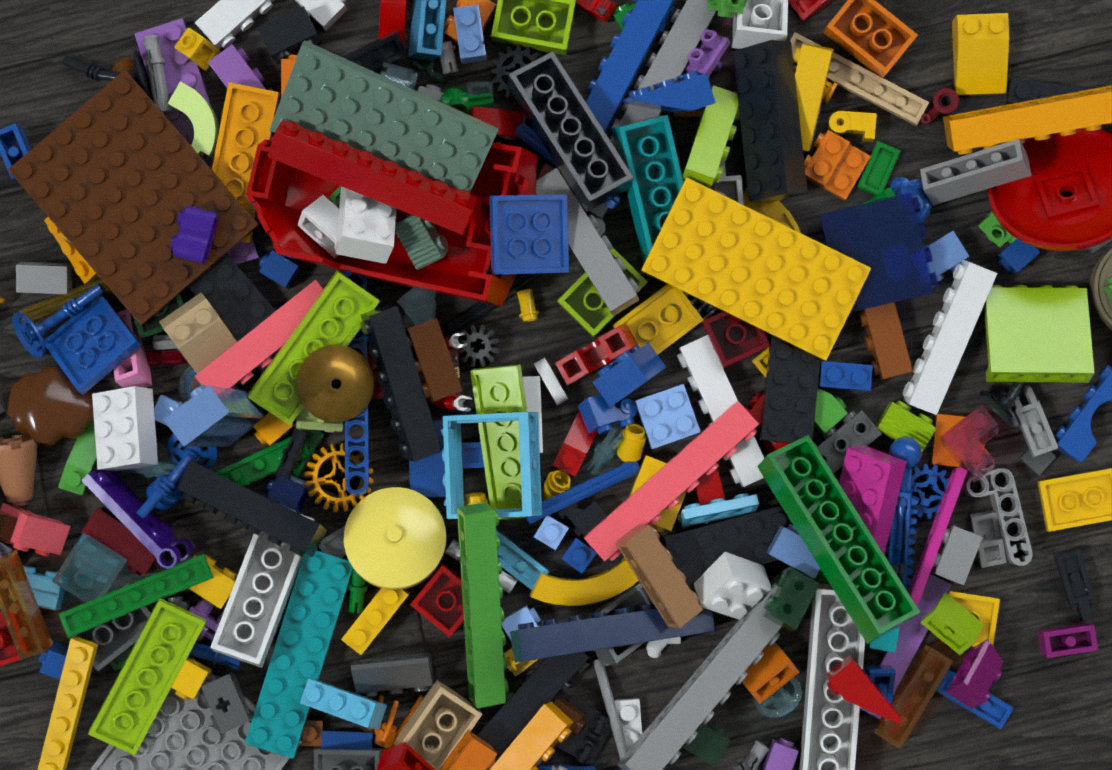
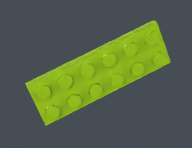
[247,271,380,425]
[470,364,528,520]
[88,598,206,756]

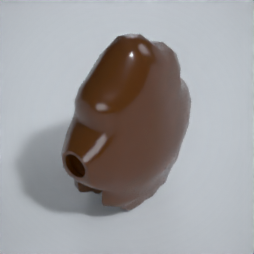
[7,366,94,446]

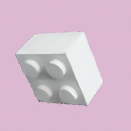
[694,552,772,620]

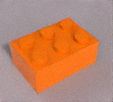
[823,0,918,78]

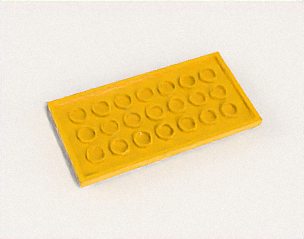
[641,177,871,361]

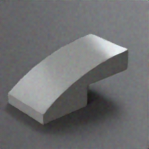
[969,510,1007,568]

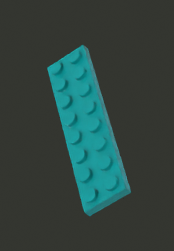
[245,550,353,759]

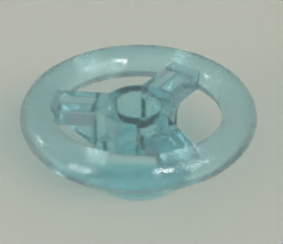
[754,676,802,718]

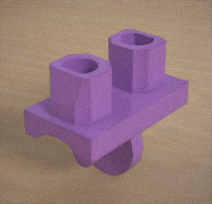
[685,29,730,77]
[189,598,225,642]

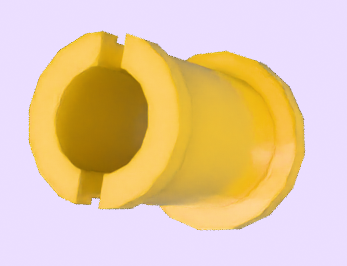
[516,289,539,322]

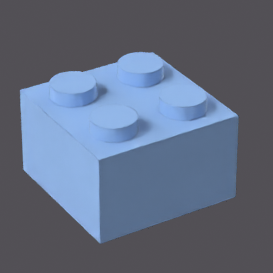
[634,384,700,449]

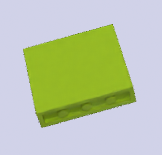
[984,285,1095,383]

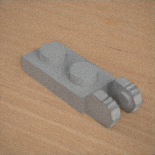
[1013,384,1058,458]

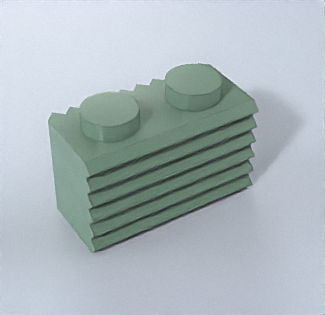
[395,214,448,270]

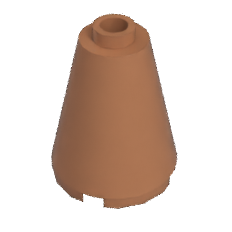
[0,434,38,506]

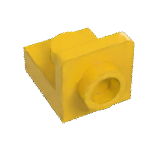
[175,28,220,71]

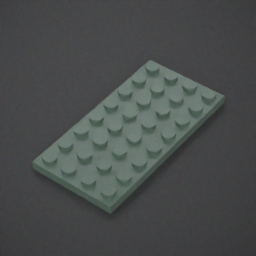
[269,40,499,193]

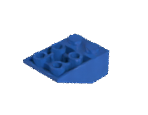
[623,71,716,113]

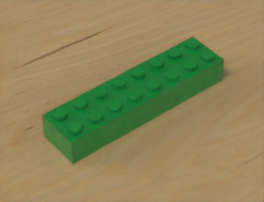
[757,435,920,644]

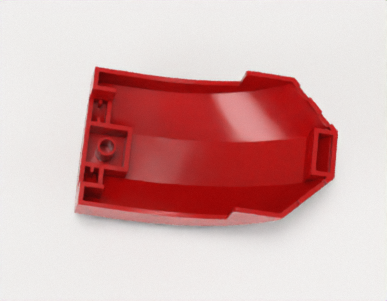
[246,136,537,306]

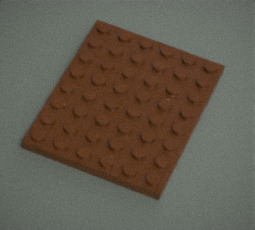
[8,70,260,326]

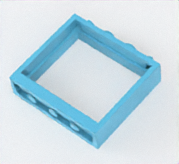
[441,412,542,519]

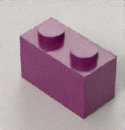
[1037,622,1098,658]

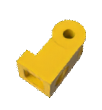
[827,111,877,142]

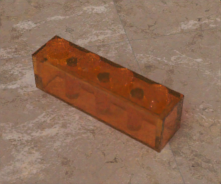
[0,549,53,660]
[874,645,953,749]

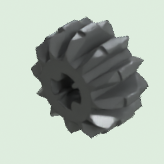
[458,325,499,367]

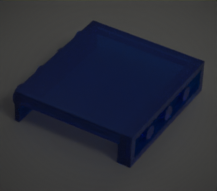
[820,193,939,312]

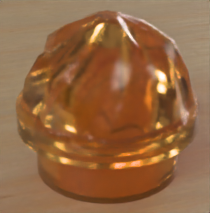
[112,57,133,73]

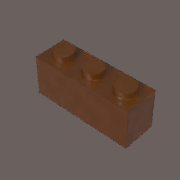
[405,318,463,402]

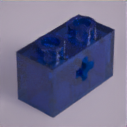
[265,475,308,513]

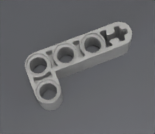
[962,468,1033,566]

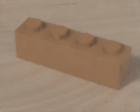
[615,525,703,628]

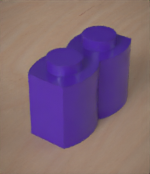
[170,205,219,265]

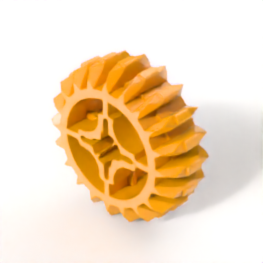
[305,443,373,512]

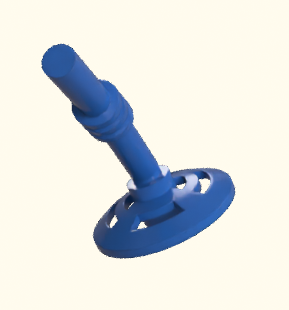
[12,283,105,358]
[136,433,218,519]

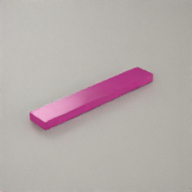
[908,467,968,607]

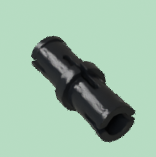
[275,428,310,481]

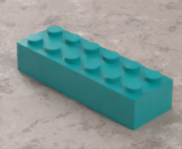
[612,115,683,278]

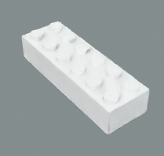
[210,515,315,668]

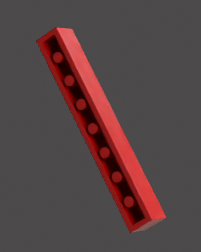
[267,119,477,235]

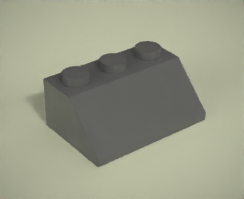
[351,652,434,697]

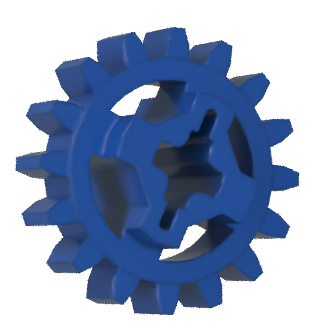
[911,464,949,519]

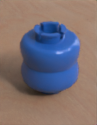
[146,474,183,511]

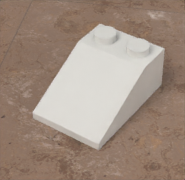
[732,0,788,49]

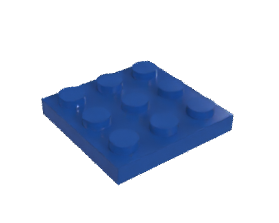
[489,194,569,275]
[44,294,141,395]

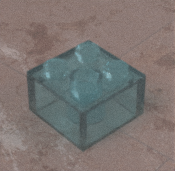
[52,533,127,602]

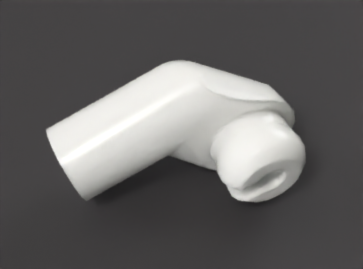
[646,637,680,658]

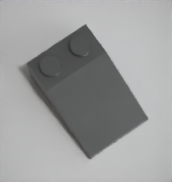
[583,582,657,667]
[314,748,387,770]

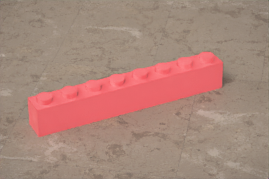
[584,401,759,561]

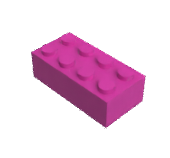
[839,445,907,554]

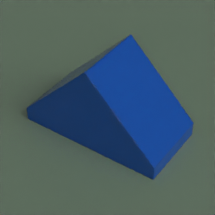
[864,665,896,705]

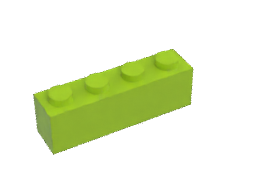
[682,85,740,189]

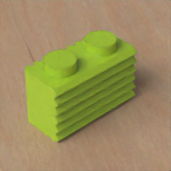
[876,400,936,452]

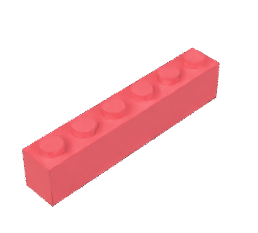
[194,279,323,389]

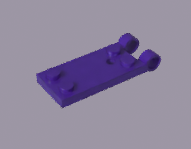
[81,470,194,569]

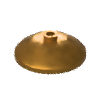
[296,345,374,422]

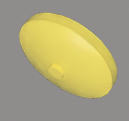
[344,487,446,590]

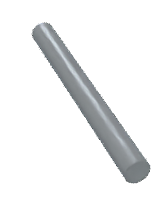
[593,659,628,760]

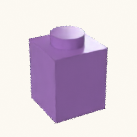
[762,737,799,770]

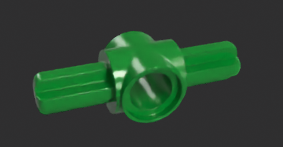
[437,88,493,115]

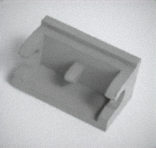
[16,262,73,294]

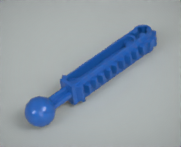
[885,437,922,592]

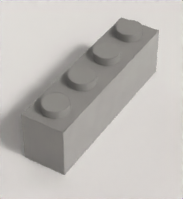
[920,139,1032,205]

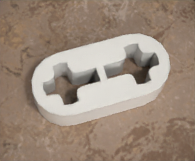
[534,357,568,405]

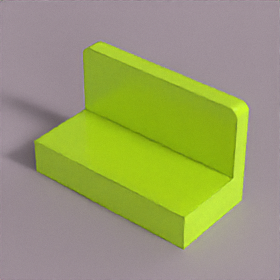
[920,593,984,655]

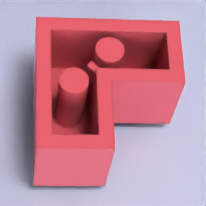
[0,503,71,557]

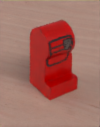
[575,0,618,23]

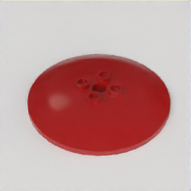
[988,128,1112,251]

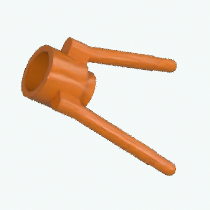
[373,695,424,748]

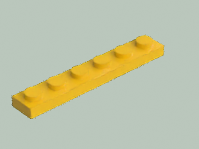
[38,636,98,770]

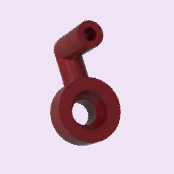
[921,88,959,124]

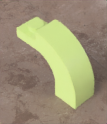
[168,82,219,160]

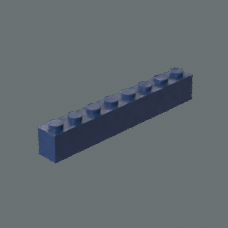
[510,602,715,663]

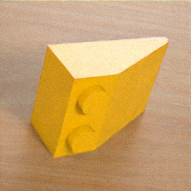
[952,13,1009,96]

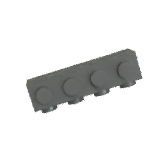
[813,410,881,474]

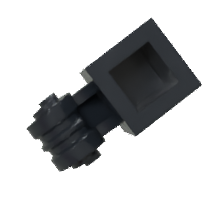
[557,501,608,539]

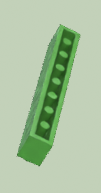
[457,502,508,708]

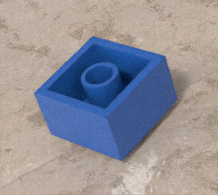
[592,342,666,407]

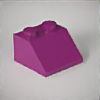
[946,640,1003,709]

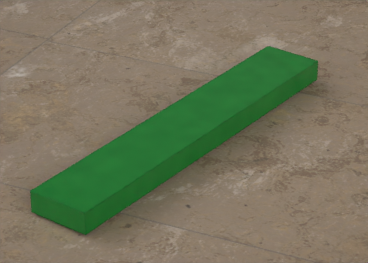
[58,554,214,638]

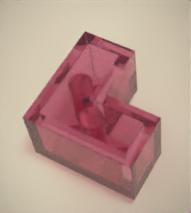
[941,405,999,483]

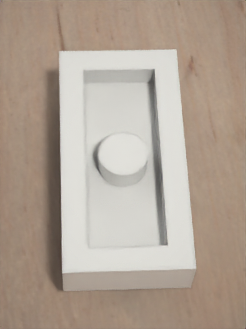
[614,698,642,751]

